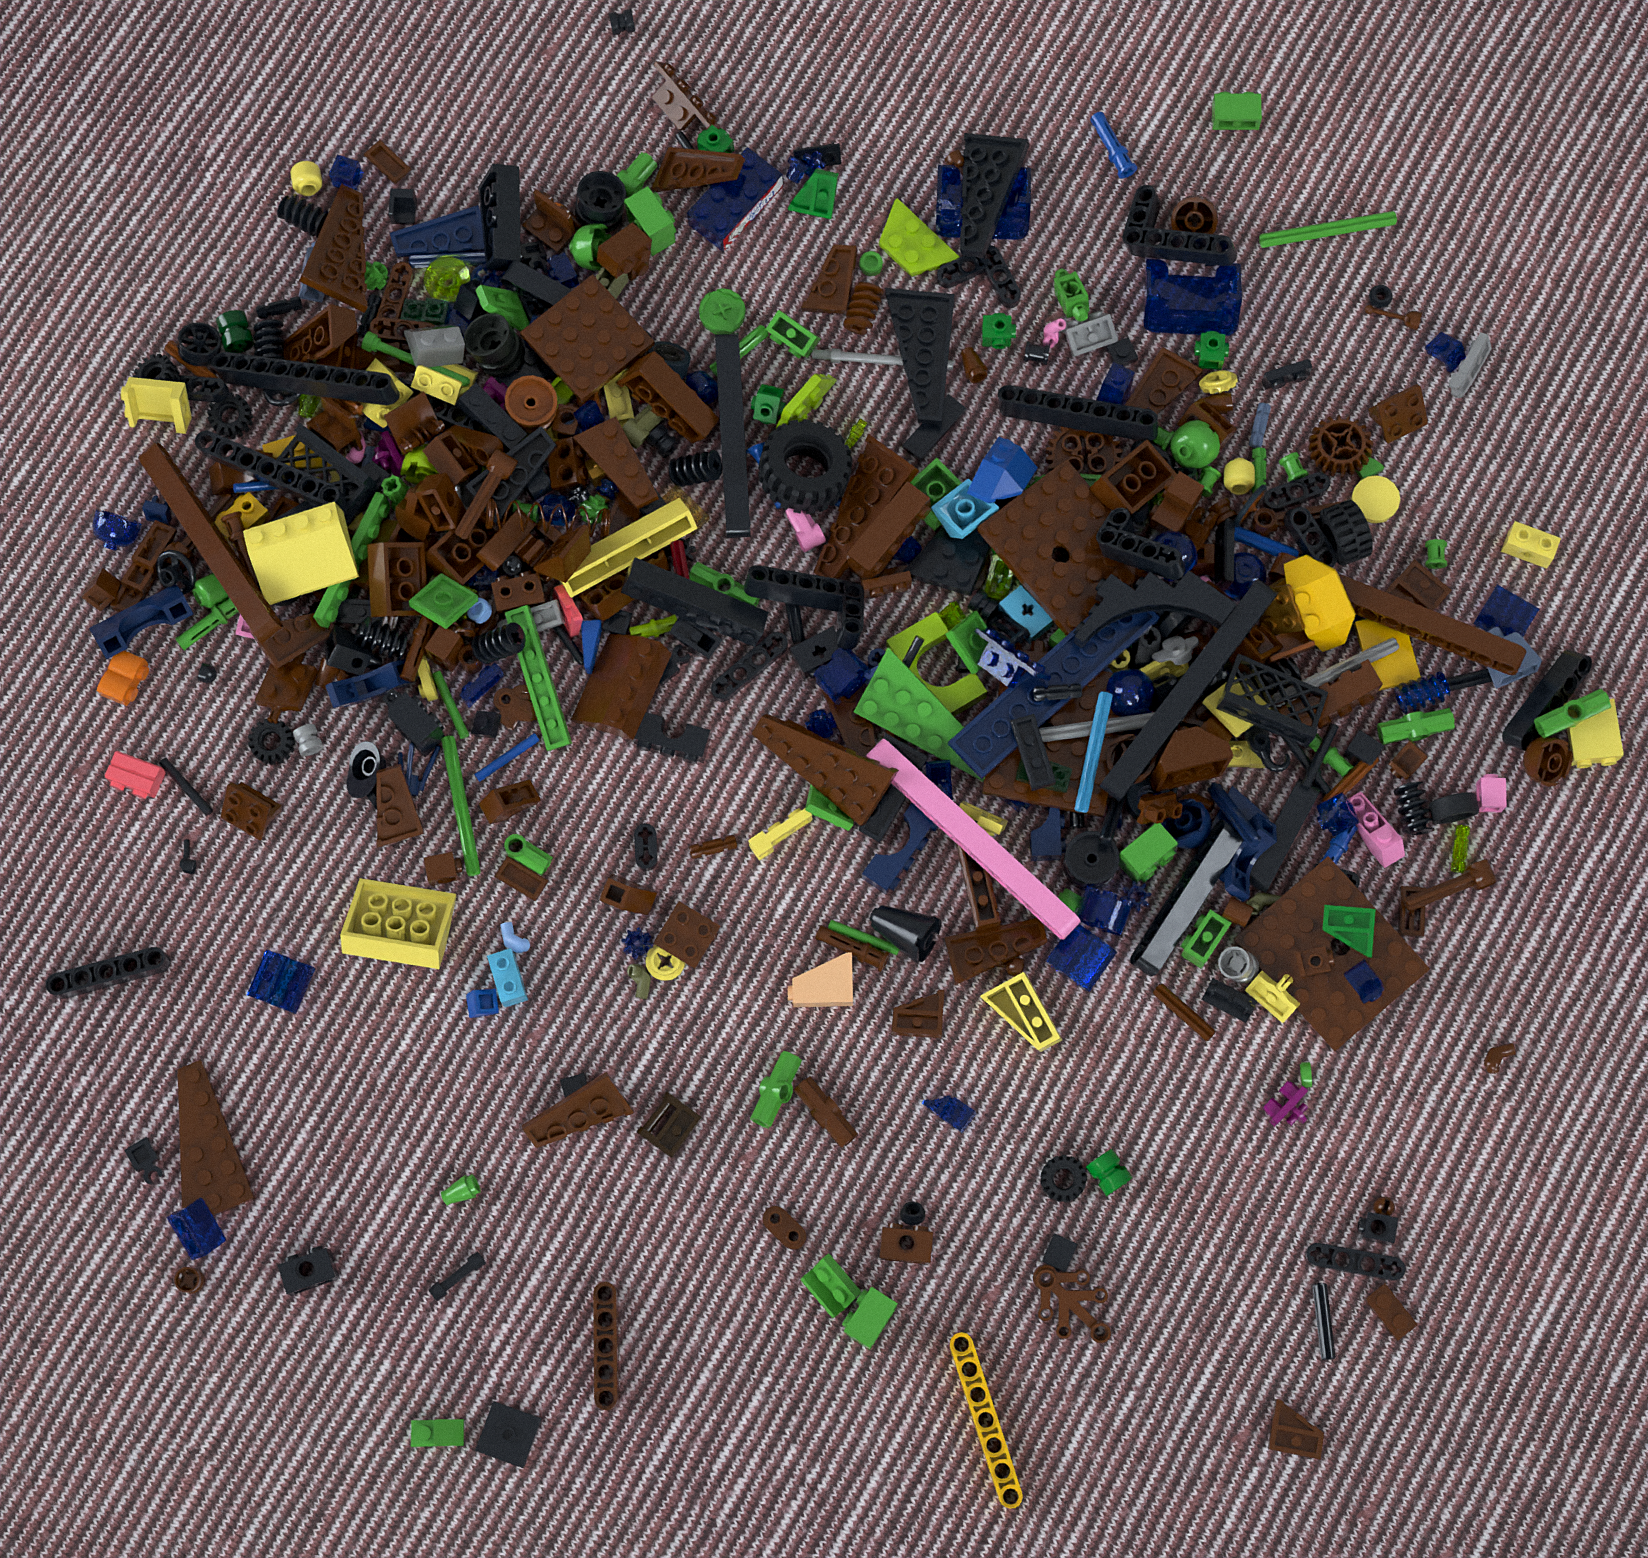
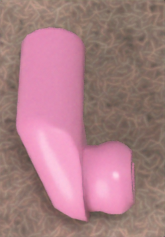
[1042,318,1066,349]
[345,430,367,465]

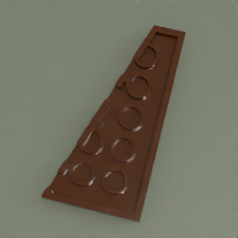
[752,714,899,826]

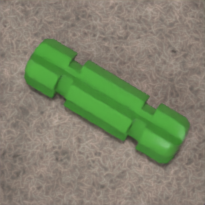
[1252,447,1266,493]

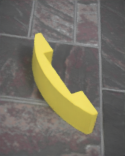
[604,370,634,427]

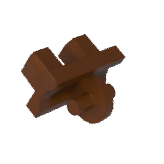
[1137,791,1183,825]

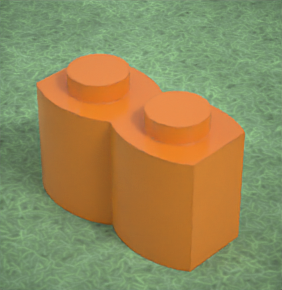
[96,651,149,706]

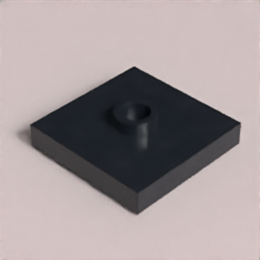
[475,1401,542,1468]

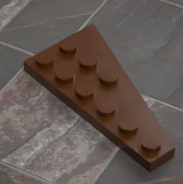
[299,183,368,313]
[813,434,919,579]
[177,1059,256,1229]

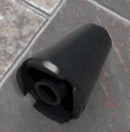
[869,905,941,963]

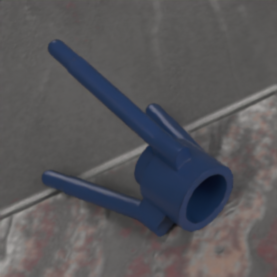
[398,743,440,797]

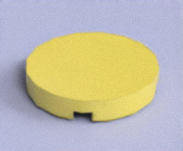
[1351,476,1400,523]

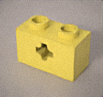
[1501,521,1561,569]

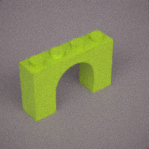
[885,612,987,717]

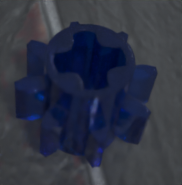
[805,709,837,738]
[1120,881,1152,913]
[621,927,653,960]

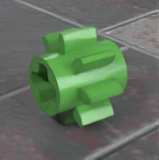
[365,261,389,290]
[579,494,608,525]

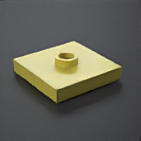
[1202,676,1270,738]

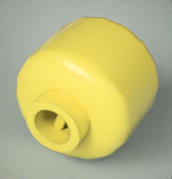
[290,161,322,196]
[1224,458,1255,495]

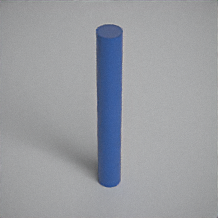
[233,479,291,493]
[474,733,540,782]

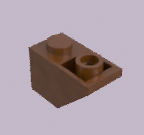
[599,873,658,915]

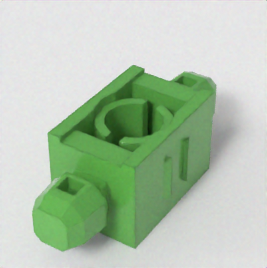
[1054,268,1089,322]

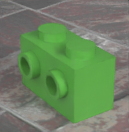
[1212,92,1262,130]
[765,310,821,359]
[1180,909,1231,969]

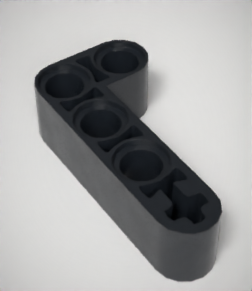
[1096,508,1186,580]

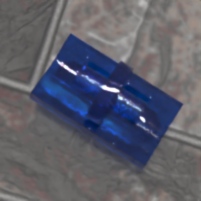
[786,151,826,184]

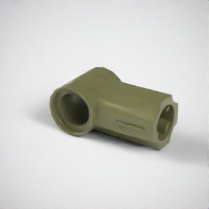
[622,405,664,449]

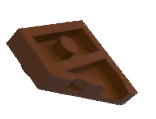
[1268,1399,1324,1460]

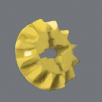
[1199,370,1238,394]
[646,945,685,981]

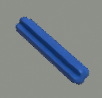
[1234,527,1299,557]

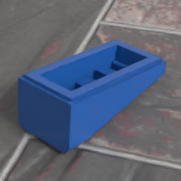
[581,620,602,674]

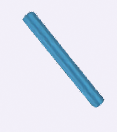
[1074,692,1113,813]

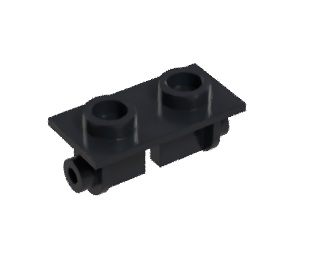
[793,142,842,171]
[1201,978,1257,1023]

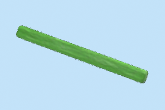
[1259,211,1397,248]
[441,735,481,876]

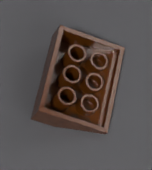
[571,634,672,740]

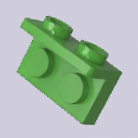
[801,1253,862,1318]

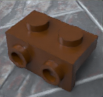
[860,565,912,598]

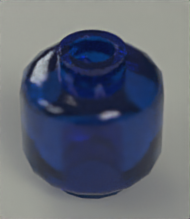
[684,370,718,405]
[538,494,575,527]

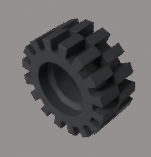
[133,354,180,382]
[207,392,253,439]
[248,718,295,765]
[1040,1155,1087,1203]

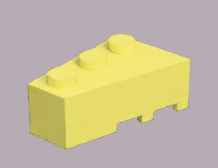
[980,972,1062,1052]

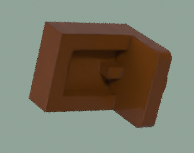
[1388,740,1429,780]

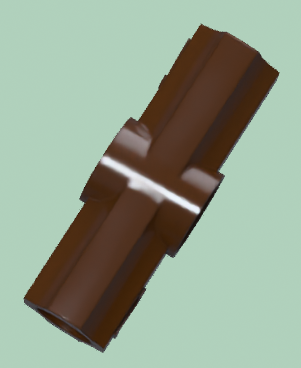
[794,1076,858,1148]

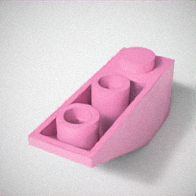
[1340,791,1405,868]

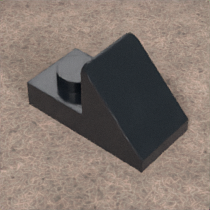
[668,617,723,660]

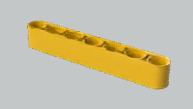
[949,1332,1023,1509]

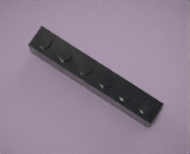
[621,557,769,647]

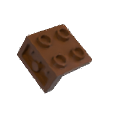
[522,189,575,255]

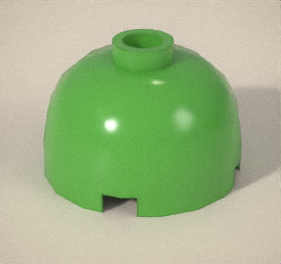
[569,224,611,271]
[1170,420,1220,469]

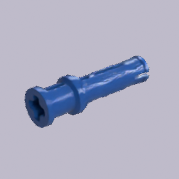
[1090,112,1137,179]

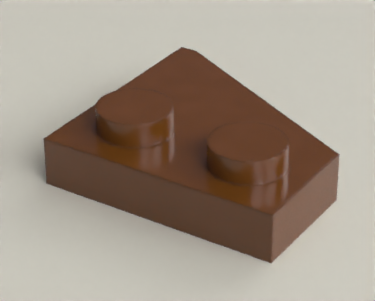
[891,990,944,1038]

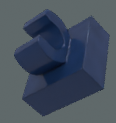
[142,495,172,526]

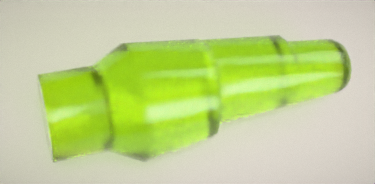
[844,419,867,448]

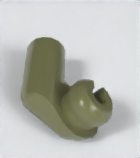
[1246,892,1280,915]
[627,964,651,1000]

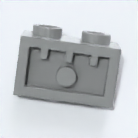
[1062,311,1118,357]

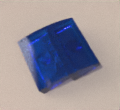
[1045,924,1117,992]
[247,949,316,1014]

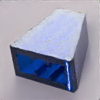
[1096,362,1135,405]

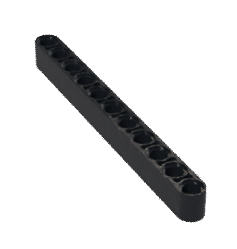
[1099,579,1278,802]

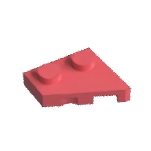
[552,585,583,638]

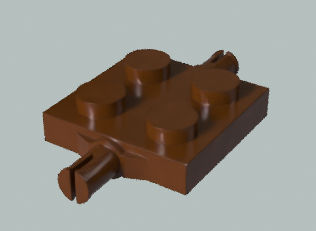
[255,652,318,724]

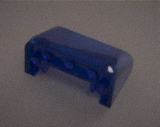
[935,165,1031,240]
[1143,259,1242,336]

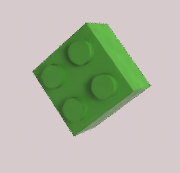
[624,186,676,256]
[911,458,962,531]
[1119,823,1178,885]
[842,1287,898,1350]

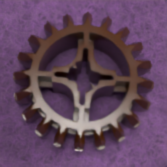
[1308,414,1374,478]

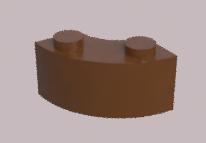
[209,450,274,495]

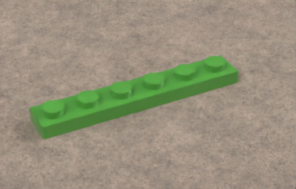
[313,492,390,629]
[505,605,572,751]

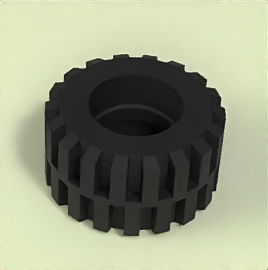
[1319,499,1373,566]

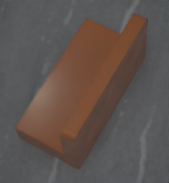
[1264,629,1315,666]

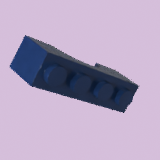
[89,584,193,660]
[862,803,939,895]
[1030,807,1066,861]

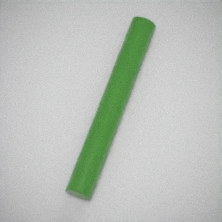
[432,671,469,739]
[828,920,899,955]

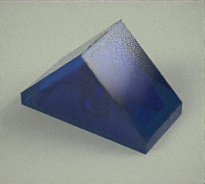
[925,760,953,801]

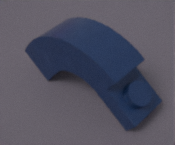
[325,659,416,708]
[1219,813,1277,902]

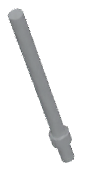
[812,348,954,370]

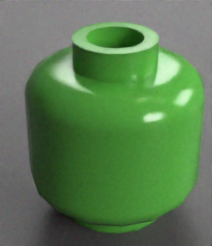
[192,573,229,609]

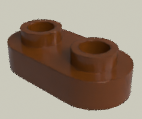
[763,1206,807,1250]

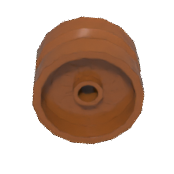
[504,375,558,436]

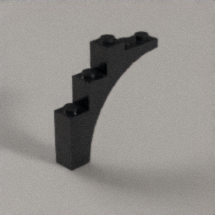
[1073,570,1237,648]

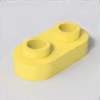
[416,654,439,702]

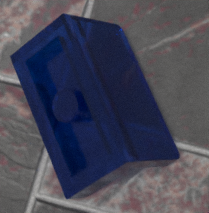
[166,1198,226,1260]

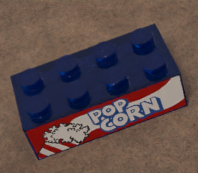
[687,147,784,252]

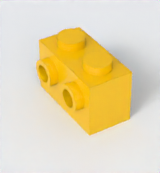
[215,492,269,547]

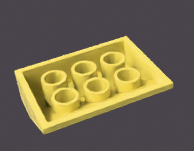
[243,502,359,605]
[340,878,456,969]

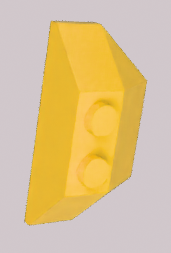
[1284,554,1356,652]

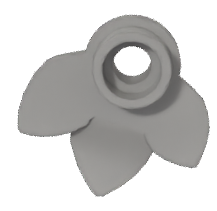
[1152,636,1199,665]

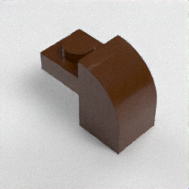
[395,481,435,542]

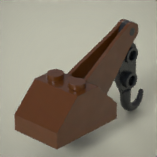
[1149,715,1290,793]

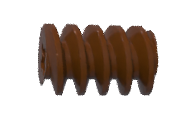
[843,282,884,335]

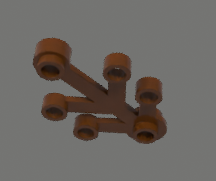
[1033,1264,1111,1343]

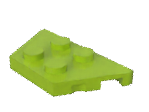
[879,198,960,277]
[776,374,837,428]

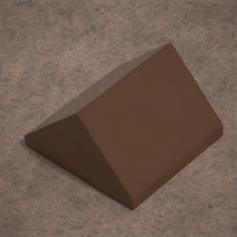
[533,524,591,583]

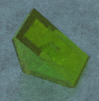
[985,553,1014,601]

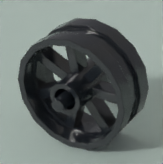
[177,322,221,366]

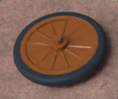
[1234,485,1267,527]

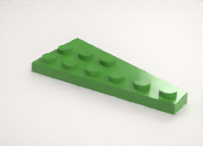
[854,647,985,781]

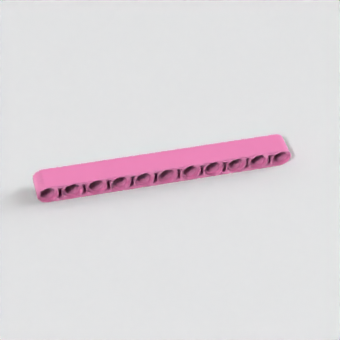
[865,739,1081,940]

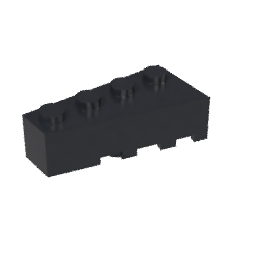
[465,426,557,525]

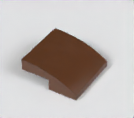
[1385,559,1452,611]

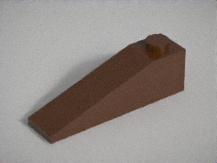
[281,304,357,362]

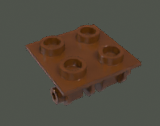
[384,391,445,456]
[653,901,721,969]

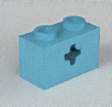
[998,585,1053,645]
[487,948,528,1007]

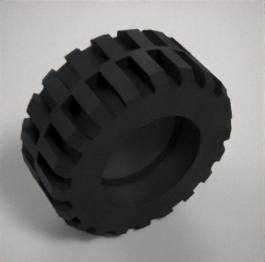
[758,419,853,514]

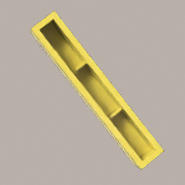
[560,497,698,598]

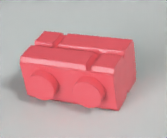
[105,751,166,799]

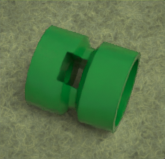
[1086,1149,1133,1197]

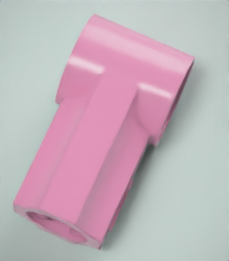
[785,508,826,553]

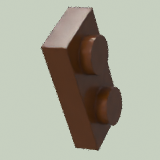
[1364,1283,1418,1341]

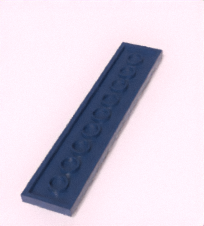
[948,583,1160,779]

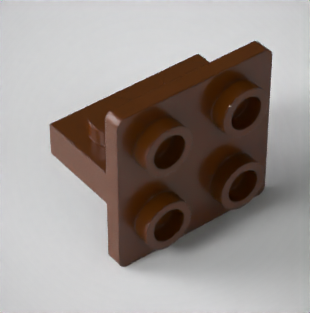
[1368,384,1428,443]
[306,397,363,451]
[221,782,282,841]

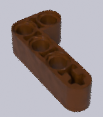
[577,548,671,621]

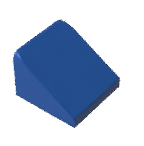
[466,989,499,1018]

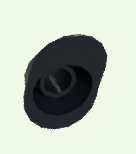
[347,741,387,798]

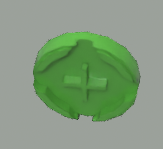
[699,288,746,334]

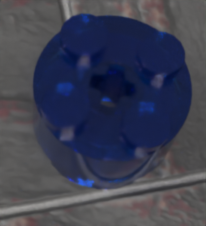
[814,648,871,704]
[1076,886,1133,936]

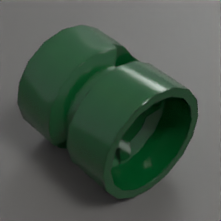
[216,310,254,353]

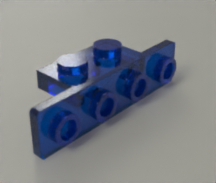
[974,627,1051,688]

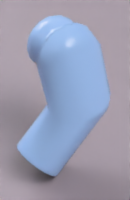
[500,922,530,953]

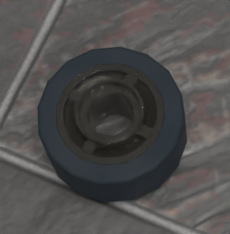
[646,341,691,379]

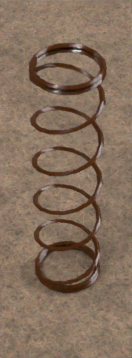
[486,498,610,539]

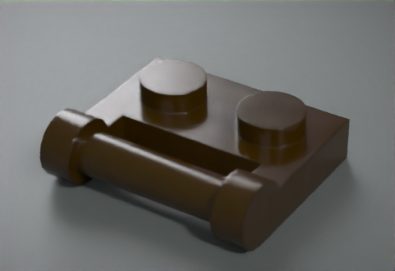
[636,1091,702,1159]

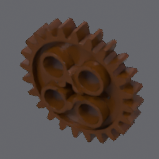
[1045,426,1123,476]

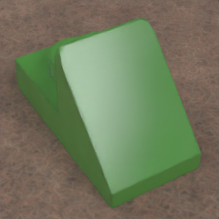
[411,1419,464,1447]

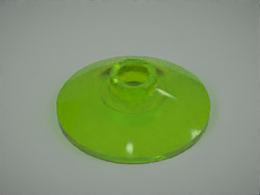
[424,256,470,302]

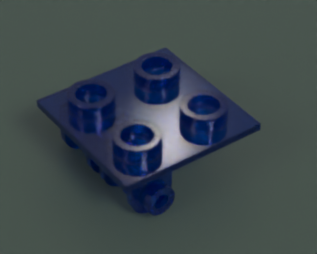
[1473,584,1539,637]

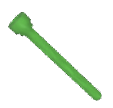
[361,331,470,386]

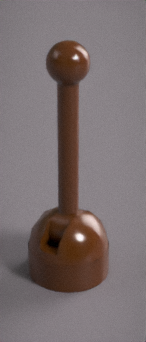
[944,150,965,176]
[1364,305,1423,331]
[996,958,1025,977]

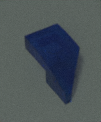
[922,1095,977,1133]

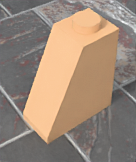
[788,952,853,1007]

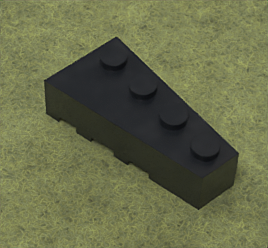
[478,163,523,271]

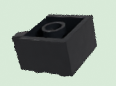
[382,688,445,757]

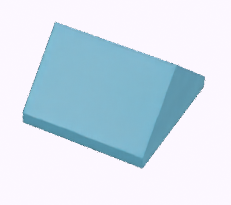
[931,479,1000,539]

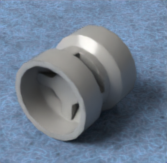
[292,724,324,756]

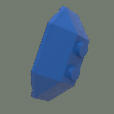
[967,437,1038,503]

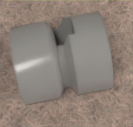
[1218,946,1259,984]

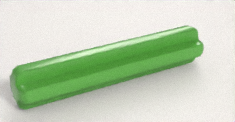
[710,325,769,377]

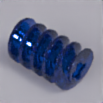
[1394,671,1450,714]

